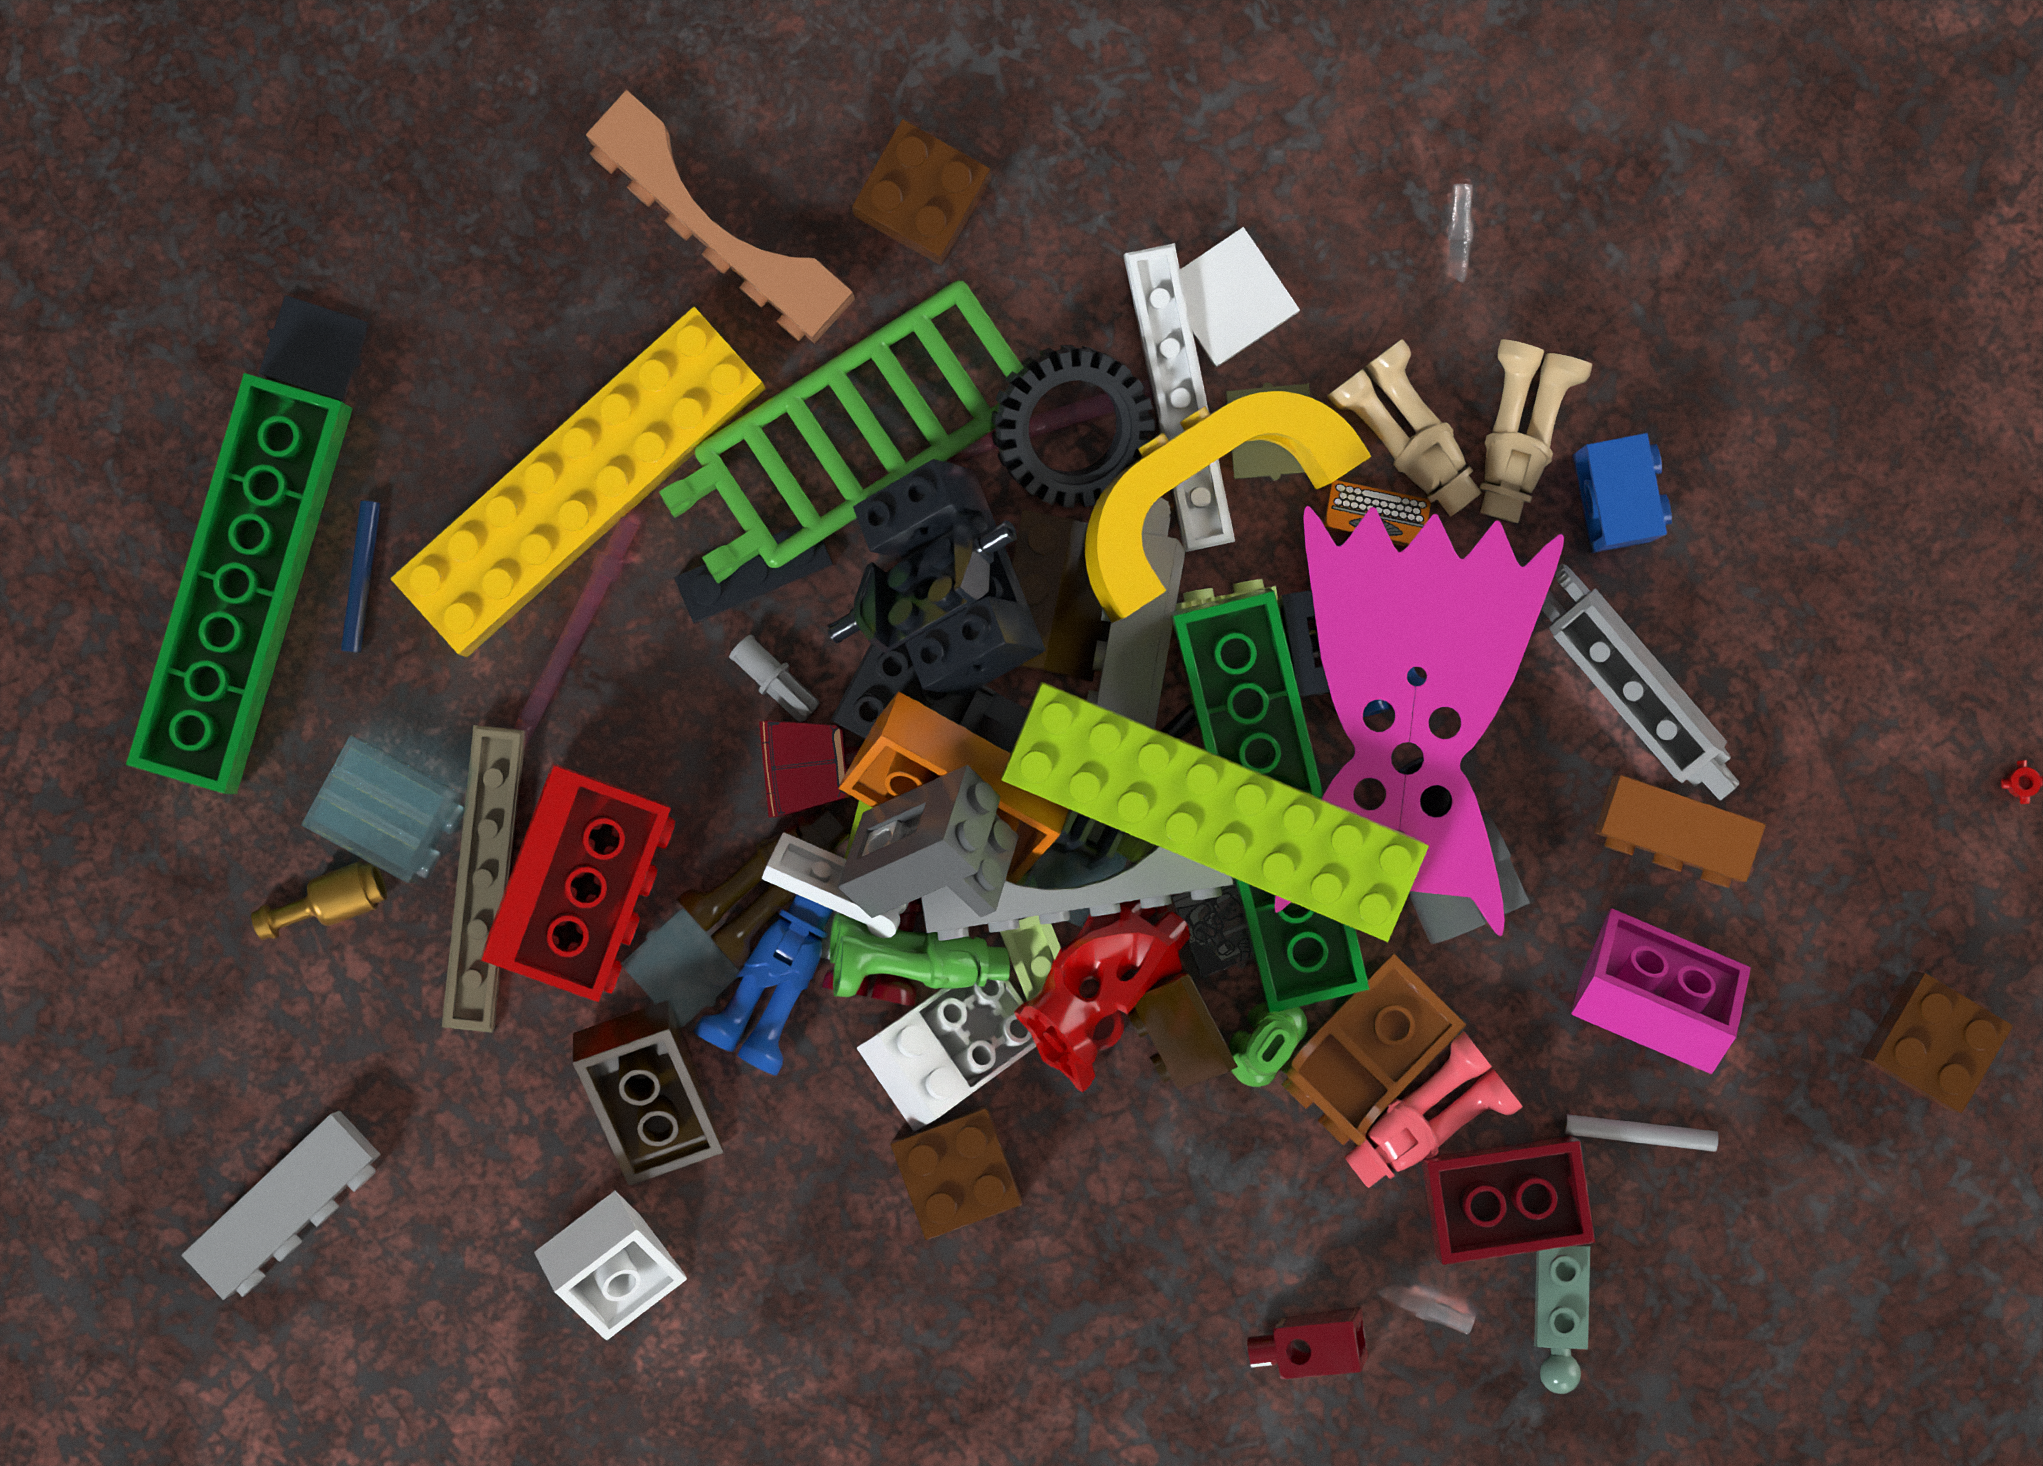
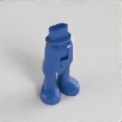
[693,895,834,1076]

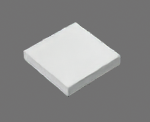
[1180,227,1300,368]

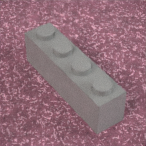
[182,1111,381,1300]

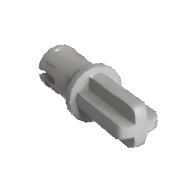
[729,634,820,723]

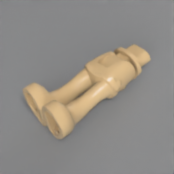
[1327,339,1482,517]
[1479,339,1592,523]

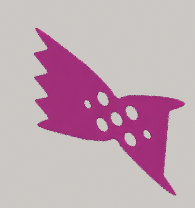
[1274,506,1564,936]

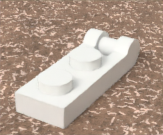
[762,832,909,938]

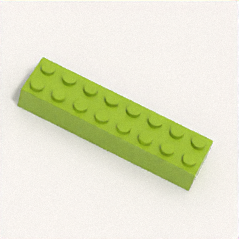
[1001,682,1429,942]

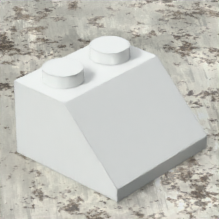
[534,1191,687,1340]

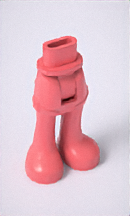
[1344,1031,1523,1188]

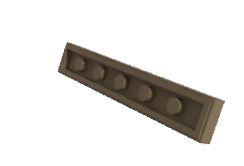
[442,725,526,1033]

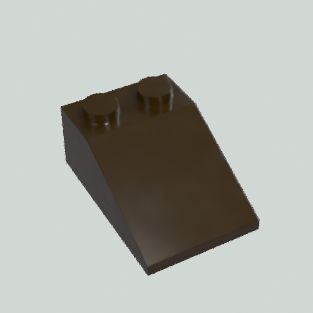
[1127,969,1238,1090]
[573,1000,724,1186]

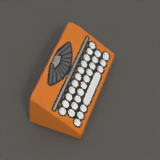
[1323,480,1431,547]

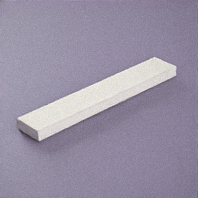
[1124,243,1235,552]

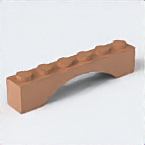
[586,90,855,344]

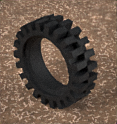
[991,345,1155,508]

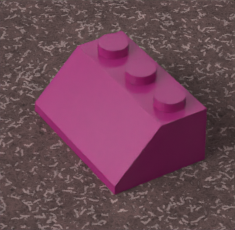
[1571,908,1751,1074]

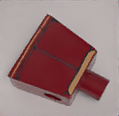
[759,721,862,818]
[1247,1307,1369,1379]

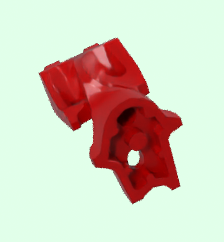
[1014,899,1190,1093]

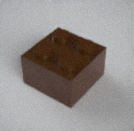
[852,119,991,266]
[1860,971,2013,1114]
[890,1104,1022,1240]

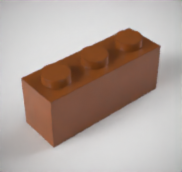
[1594,775,1766,888]

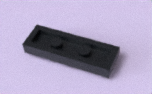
[674,523,834,625]

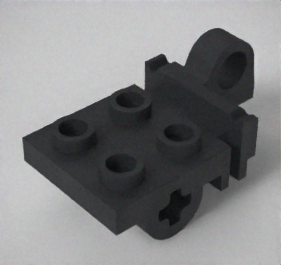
[831,643,1029,753]

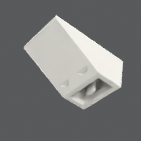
[857,980,1036,1131]

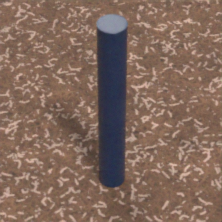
[341,501,381,653]

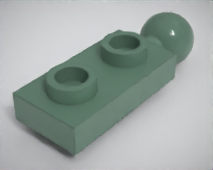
[1534,1246,1590,1394]

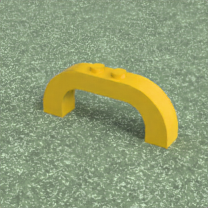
[1085,391,1372,623]

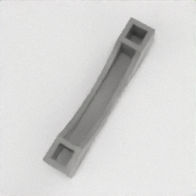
[921,845,1233,941]

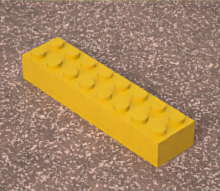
[390,307,766,657]

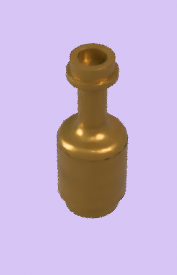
[251,861,388,940]

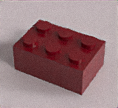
[1422,1136,1595,1265]

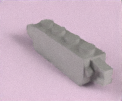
[1087,497,1186,729]
[1541,564,1739,800]

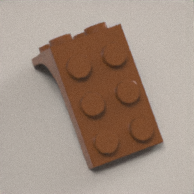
[1280,953,1466,1147]

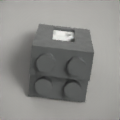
[838,765,1019,918]

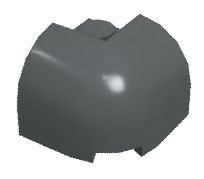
[1409,810,1529,944]

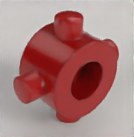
[2001,760,2043,804]

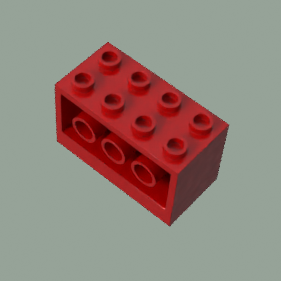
[481,763,676,1002]

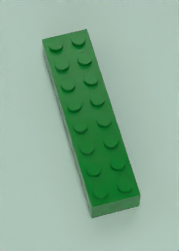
[126,373,353,794]
[1170,588,1369,1012]

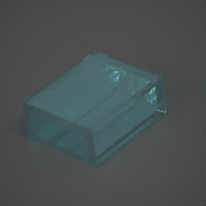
[301,736,465,883]

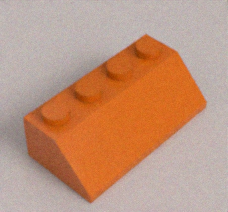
[839,692,1069,884]

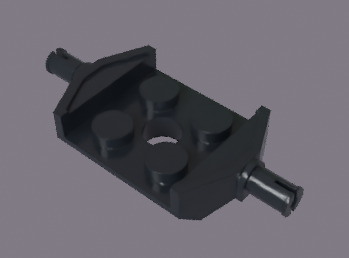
[827,512,1017,654]

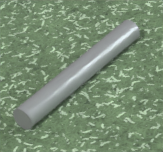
[1564,1114,1718,1152]

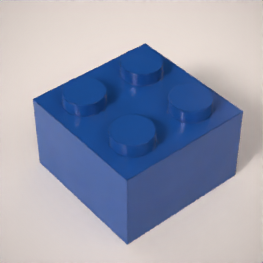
[1572,433,1672,553]

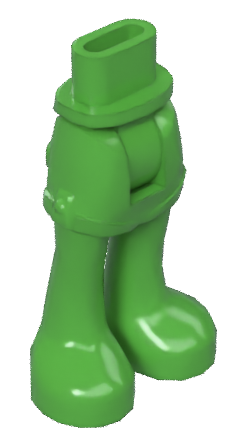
[829,914,1010,997]
[1228,1002,1308,1087]

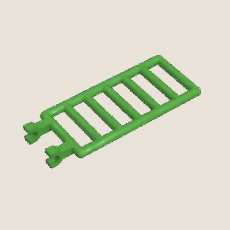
[659,280,1024,583]

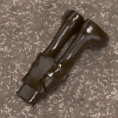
[676,806,850,970]

